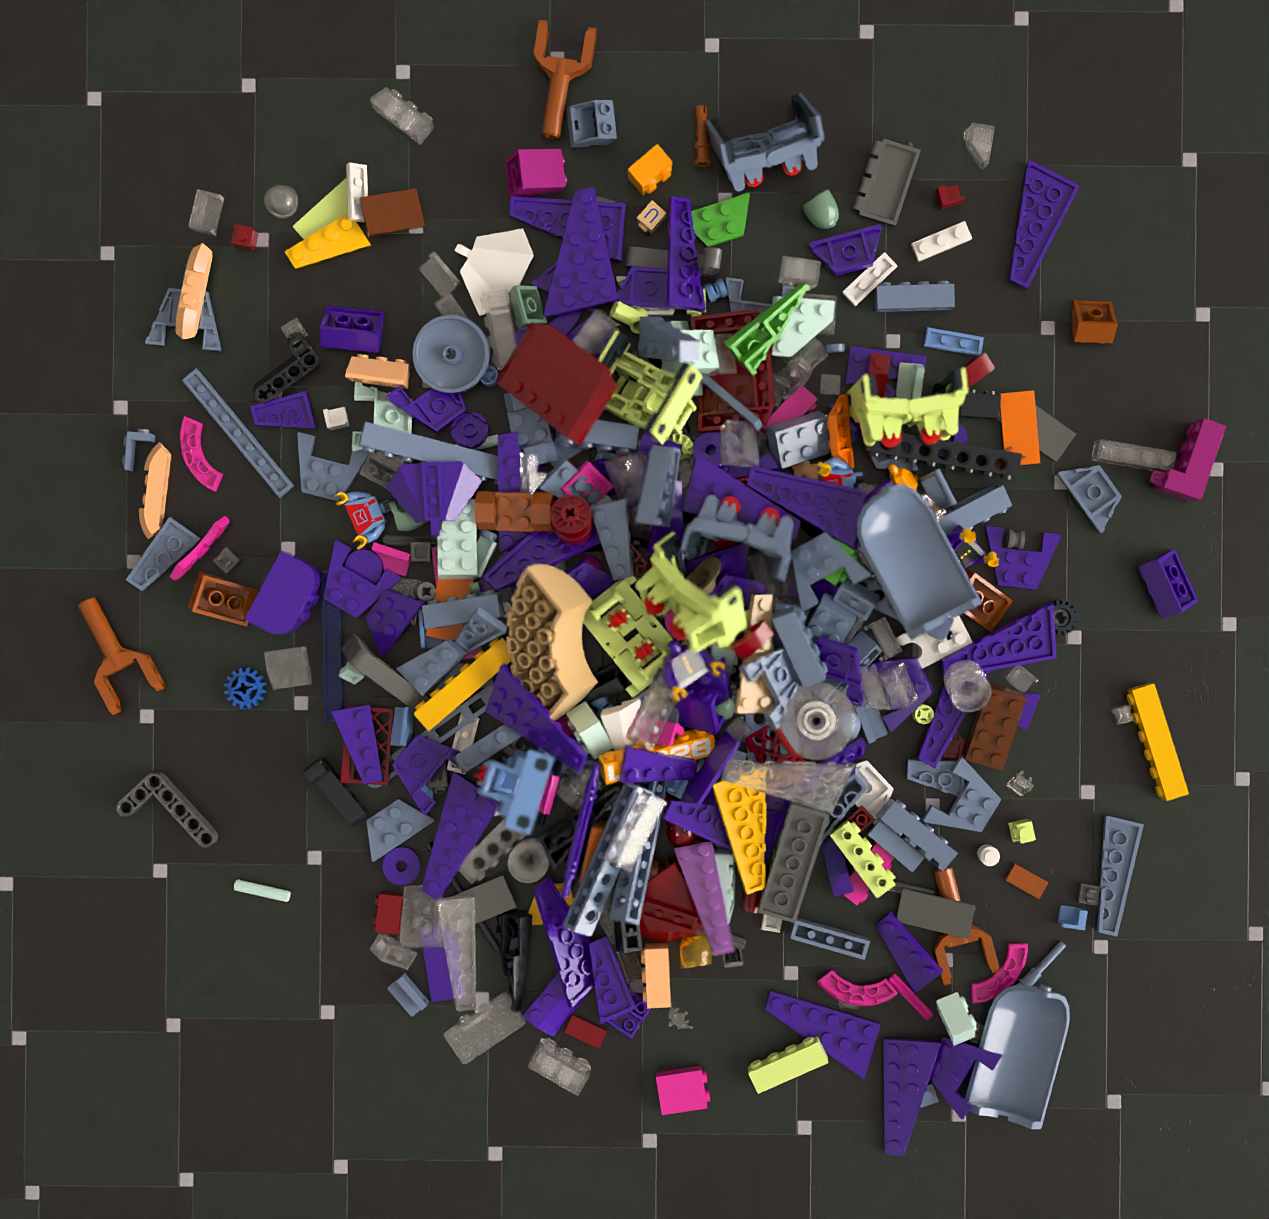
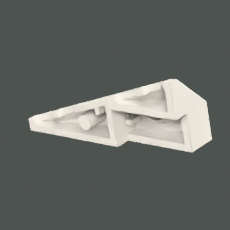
[601,698,641,784]

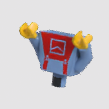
[817,457,863,488]
[334,491,391,550]

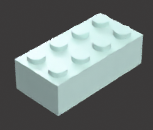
[438,499,477,580]

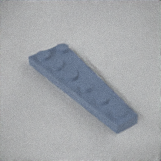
[1097,815,1144,936]

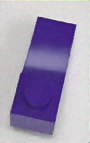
[821,838,854,897]

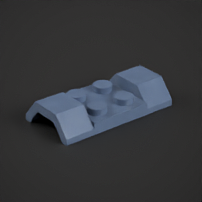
[504,392,559,469]

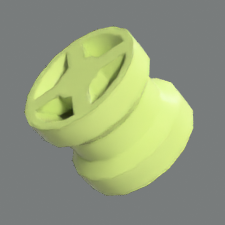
[912,704,934,724]

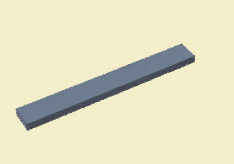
[182,368,295,498]

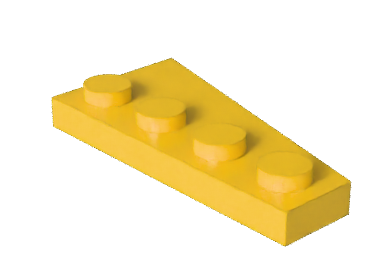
[285,213,371,269]

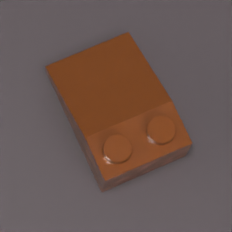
[963,568,1013,632]
[188,571,259,626]

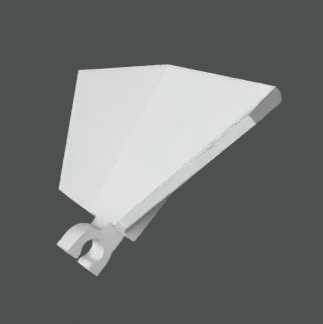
[455,229,534,316]

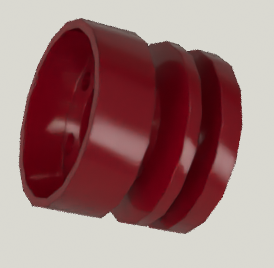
[550,495,594,545]

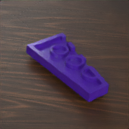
[845,346,927,385]
[647,481,684,558]
[331,704,382,784]
[589,936,636,1024]

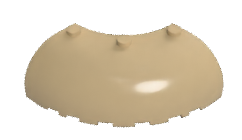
[507,564,598,721]

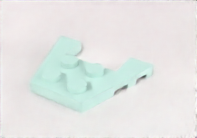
[352,382,412,451]

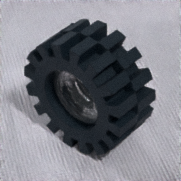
[1051,600,1079,635]

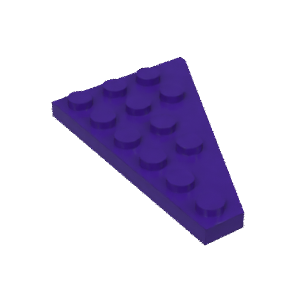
[544,187,619,318]

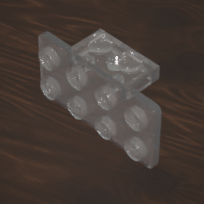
[444,992,526,1064]

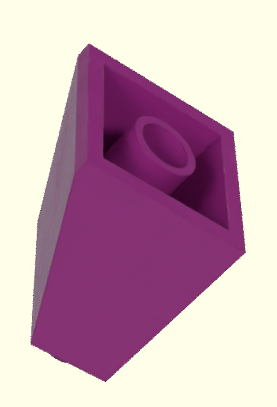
[505,149,567,198]

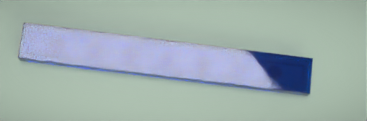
[321,570,344,723]

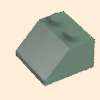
[508,285,547,330]

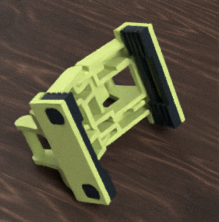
[598,330,702,444]

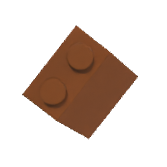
[1072,300,1118,344]

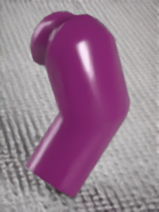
[580,555,603,570]

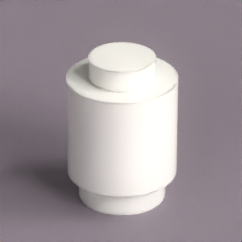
[977,844,1000,866]

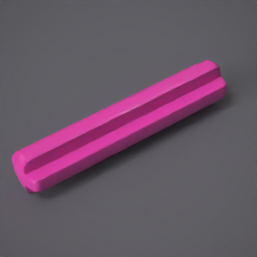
[888,973,933,1020]

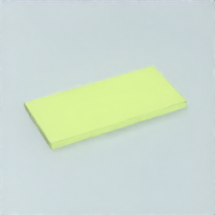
[292,178,348,239]

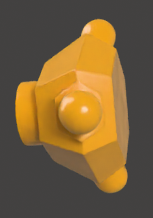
[888,464,918,491]

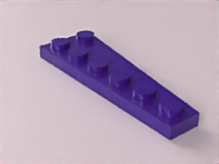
[667,196,706,312]
[498,431,531,552]
[917,671,990,768]

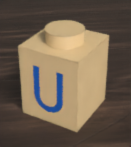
[637,201,667,234]

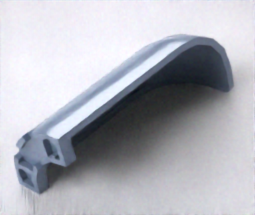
[857,484,982,640]
[965,984,1070,1129]

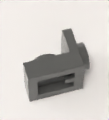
[428,762,450,794]

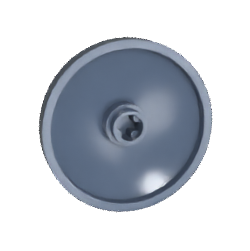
[413,315,490,393]

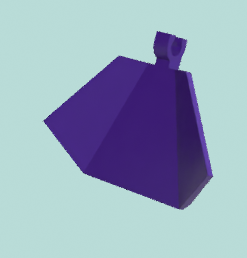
[386,461,483,536]

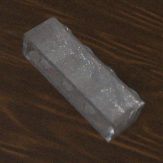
[480,289,518,370]
[1091,439,1177,471]
[625,668,676,750]
[604,788,667,873]

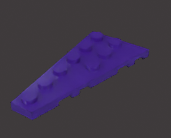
[1009,160,1080,289]
[683,454,801,540]
[941,602,1057,679]
[485,663,587,773]
[662,800,787,864]
[765,990,881,1079]
[883,1038,942,1156]

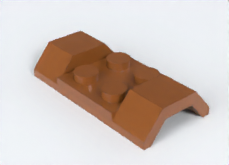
[475,491,554,532]

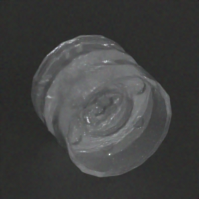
[943,660,992,712]
[556,766,605,810]
[508,838,551,883]

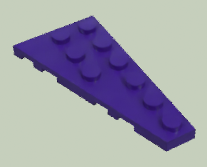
[509,196,626,262]
[747,466,866,548]
[483,516,601,592]
[421,772,498,901]
[533,877,595,1007]

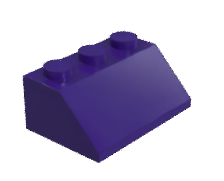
[320,305,384,353]
[1138,549,1198,619]
[523,971,590,1036]

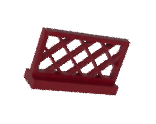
[341,705,394,786]

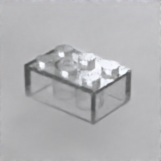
[528,1037,591,1096]

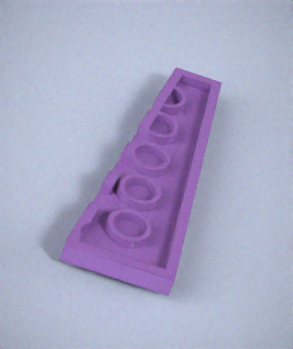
[674,841,734,955]

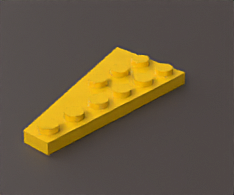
[712,764,767,895]

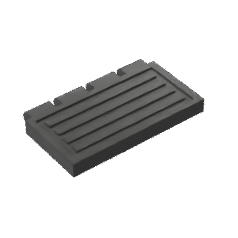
[853,138,921,226]

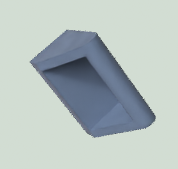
[918,469,957,513]

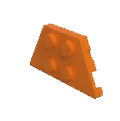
[827,394,854,468]

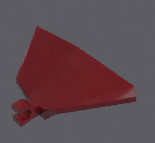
[639,863,705,943]

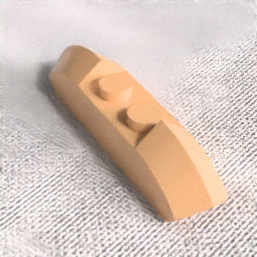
[176,243,212,339]
[139,442,171,539]

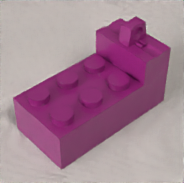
[1149,418,1226,502]

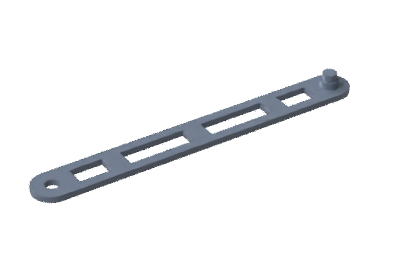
[368,685,494,788]

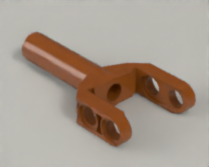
[534,20,597,139]
[78,597,165,715]
[933,866,1000,986]

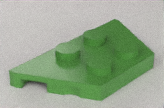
[691,193,750,247]

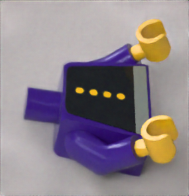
[946,524,999,569]
[662,639,725,702]

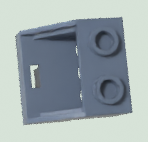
[566,100,617,147]

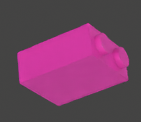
[656,1065,710,1115]

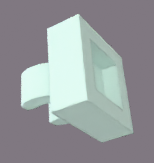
[339,661,365,684]

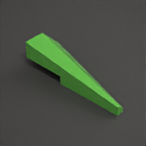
[724,282,810,376]

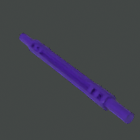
[561,762,601,898]

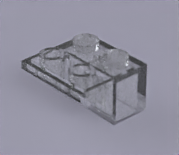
[720,420,759,467]
[359,450,414,489]
[264,646,312,690]

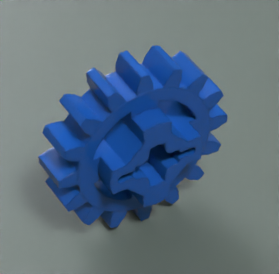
[224,667,267,709]

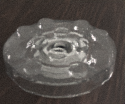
[779,682,856,760]

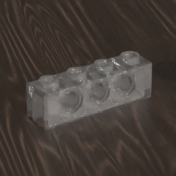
[458,817,527,884]

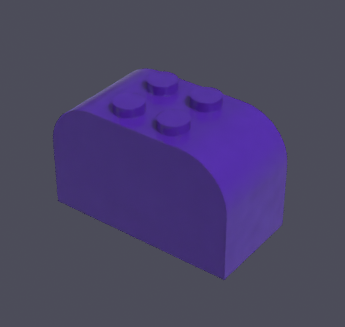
[244,551,322,635]

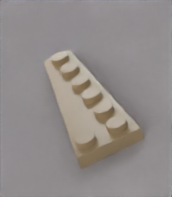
[735,595,773,713]

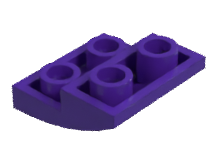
[605,989,651,1039]

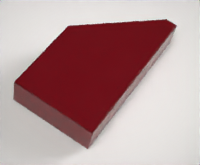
[943,731,965,759]

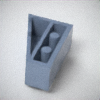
[396,640,468,696]

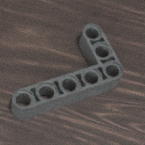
[625,247,722,278]
[341,634,431,711]
[116,772,218,847]

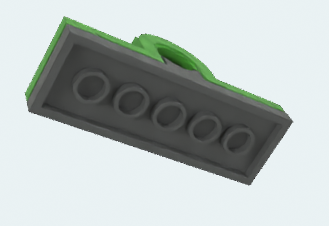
[758,800,829,923]

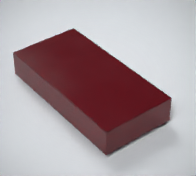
[564,1014,607,1049]

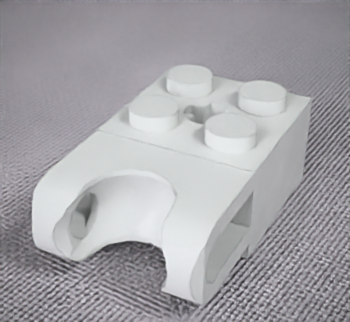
[895,616,972,668]

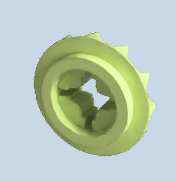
[666,433,693,461]

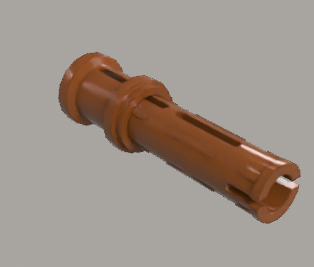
[694,105,711,167]

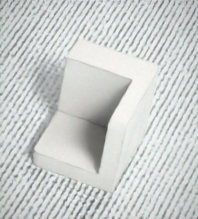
[323,407,350,430]

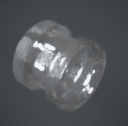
[1112,704,1135,725]

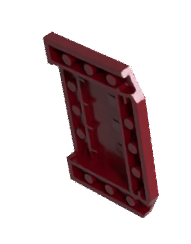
[691,309,775,432]
[495,323,618,445]

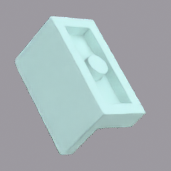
[895,362,925,400]
[477,536,498,578]

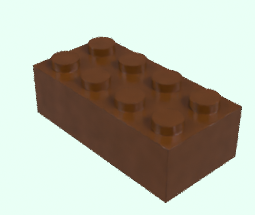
[963,682,1026,771]

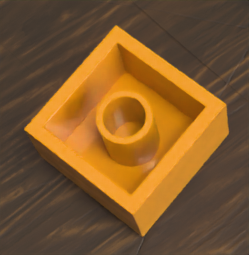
[628,144,672,196]

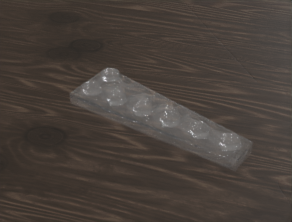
[436,895,476,1012]

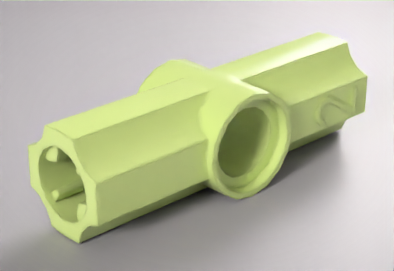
[610,301,650,334]

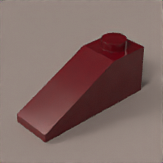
[866,353,891,398]

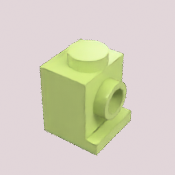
[1008,819,1036,843]

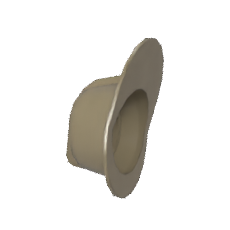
[685,557,720,595]

